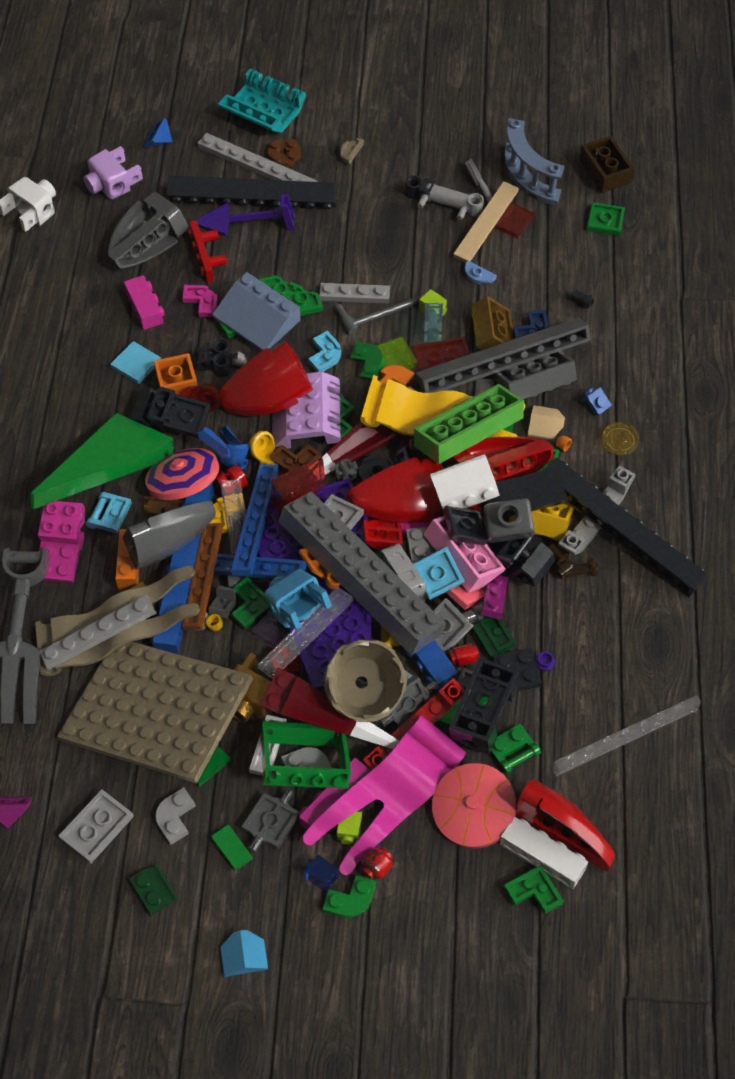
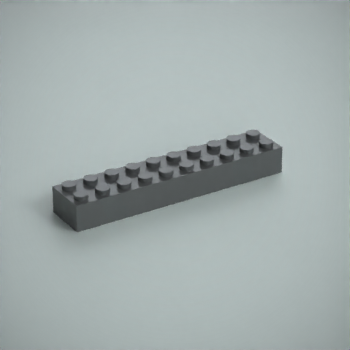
[278,491,446,655]

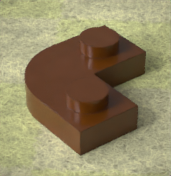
[269,444,322,475]

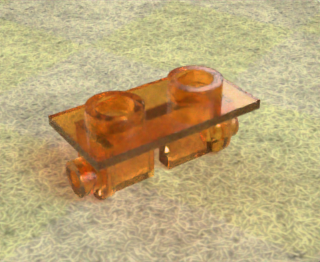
[144,494,182,514]

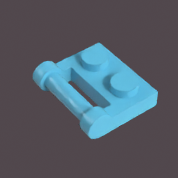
[86,492,132,534]

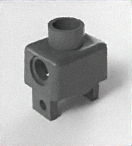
[483,498,535,543]

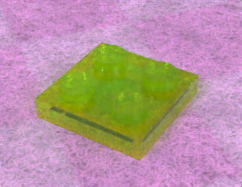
[377,337,418,370]

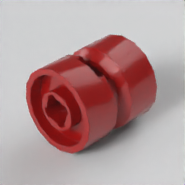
[213,465,248,497]

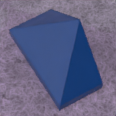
[143,118,172,148]

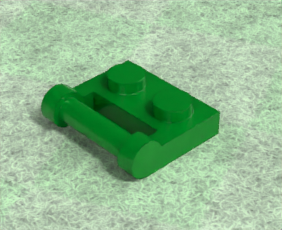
[490,724,541,774]

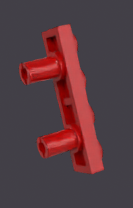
[188,220,227,283]

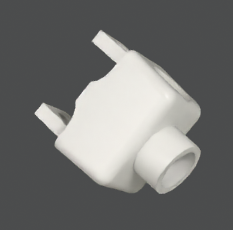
[0,177,56,232]

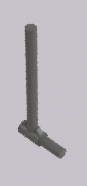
[335,294,425,335]

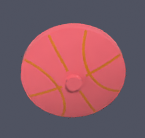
[432,763,517,848]

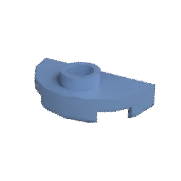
[465,261,497,285]

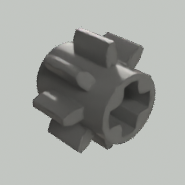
[335,459,359,481]

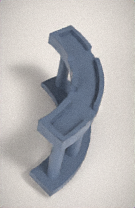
[505,118,564,206]

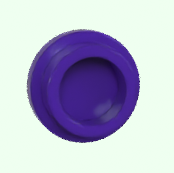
[535,651,555,671]

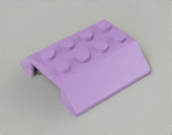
[272,372,341,450]

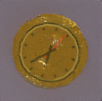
[602,422,639,456]

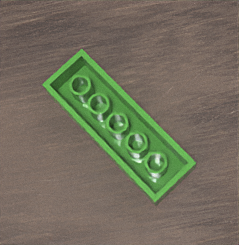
[414,384,524,464]

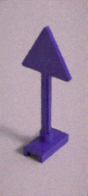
[196,194,295,236]

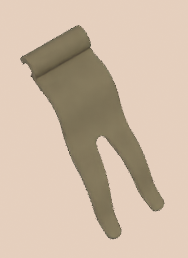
[35,566,200,676]

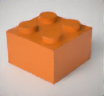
[154,353,199,397]

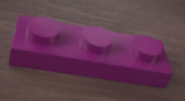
[482,575,508,619]

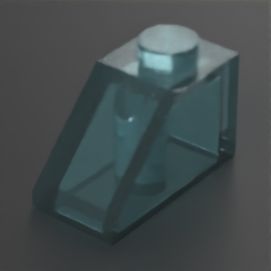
[424,303,443,343]

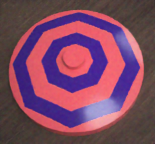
[145,448,219,500]

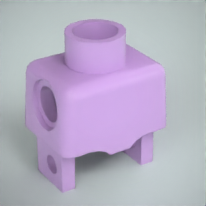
[83,146,143,199]

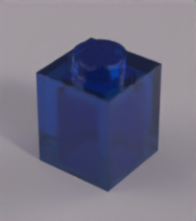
[305,854,339,893]

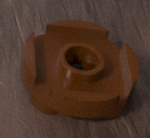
[268,139,301,168]

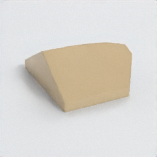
[528,405,565,440]

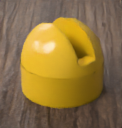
[206,614,223,632]

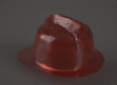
[179,383,221,412]

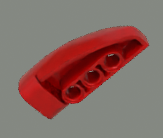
[218,341,313,416]
[346,457,444,523]

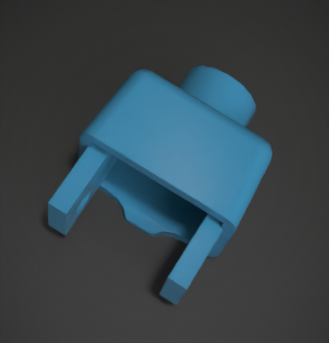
[264,569,332,630]

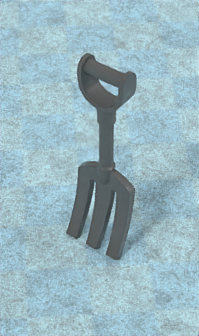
[0,548,50,724]

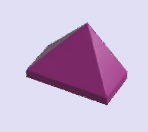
[0,797,32,828]

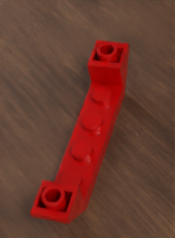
[363,678,465,770]

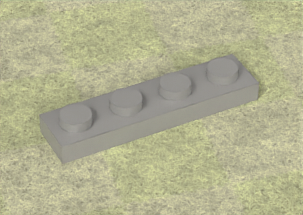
[320,283,390,304]

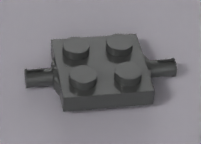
[379,675,438,729]
[242,789,300,853]

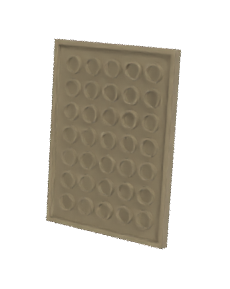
[57,642,253,784]

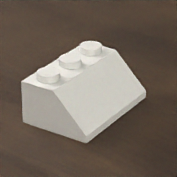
[430,454,500,509]

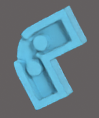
[308,331,341,372]

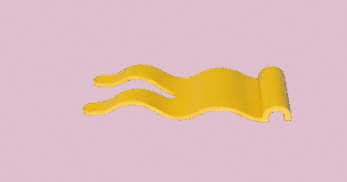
[360,375,525,438]

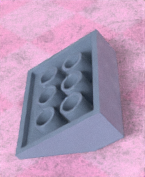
[212,272,300,351]

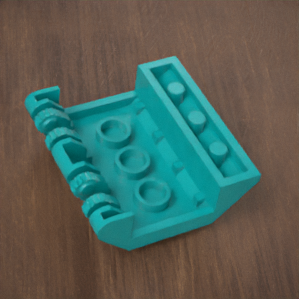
[218,69,306,133]

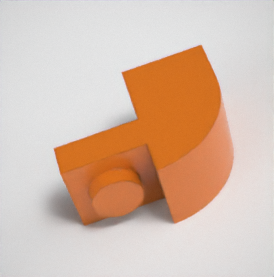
[378,365,415,388]

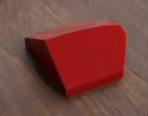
[363,519,403,551]

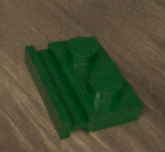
[472,616,516,659]
[129,863,178,916]

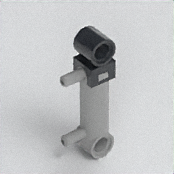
[405,175,484,220]

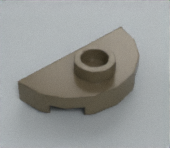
[340,138,364,165]

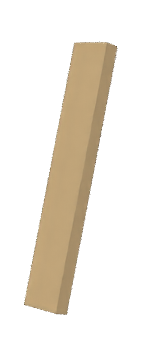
[453,182,518,263]

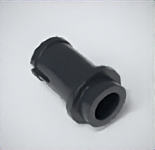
[571,289,595,308]

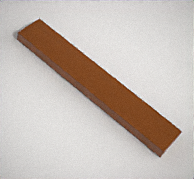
[182,523,223,630]

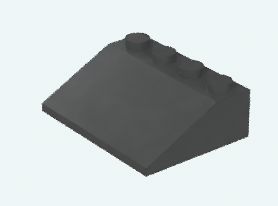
[491,351,577,399]

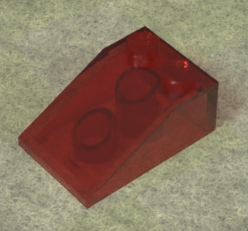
[271,457,326,513]

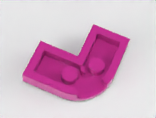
[183,285,218,317]

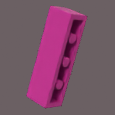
[299,758,371,840]

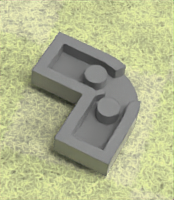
[281,747,332,768]
[156,788,196,845]

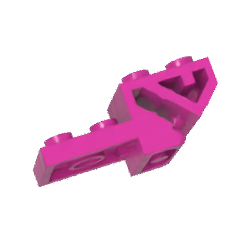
[36,501,85,583]

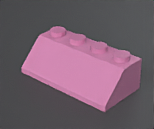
[424,516,505,593]

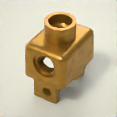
[233,653,273,723]

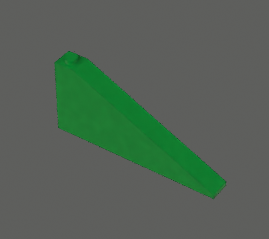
[31,413,174,509]

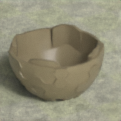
[324,640,407,723]

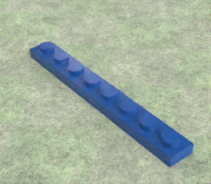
[231,464,279,576]

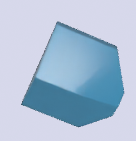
[221,930,268,977]

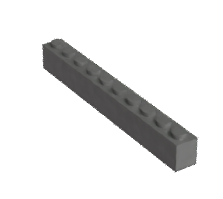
[416,318,591,393]

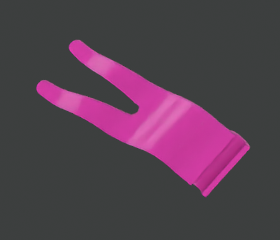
[302,714,466,875]

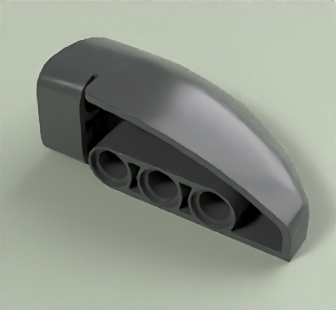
[108,192,189,268]
[123,501,216,570]

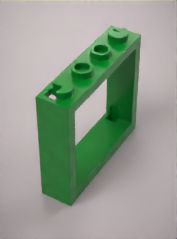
[260,721,351,789]

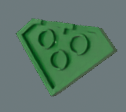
[259,275,323,316]

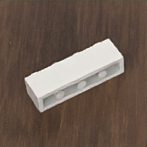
[500,817,588,890]

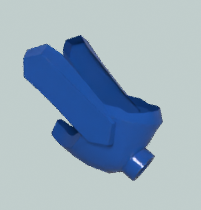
[198,426,250,469]

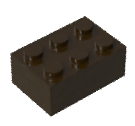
[580,136,634,193]

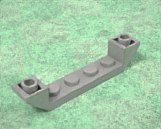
[558,465,636,555]

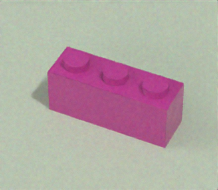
[124,275,165,330]

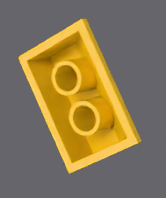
[508,503,574,541]

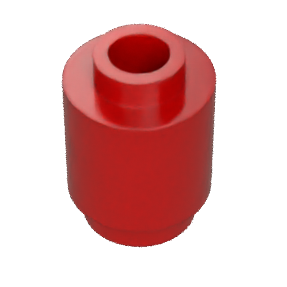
[448,643,479,667]

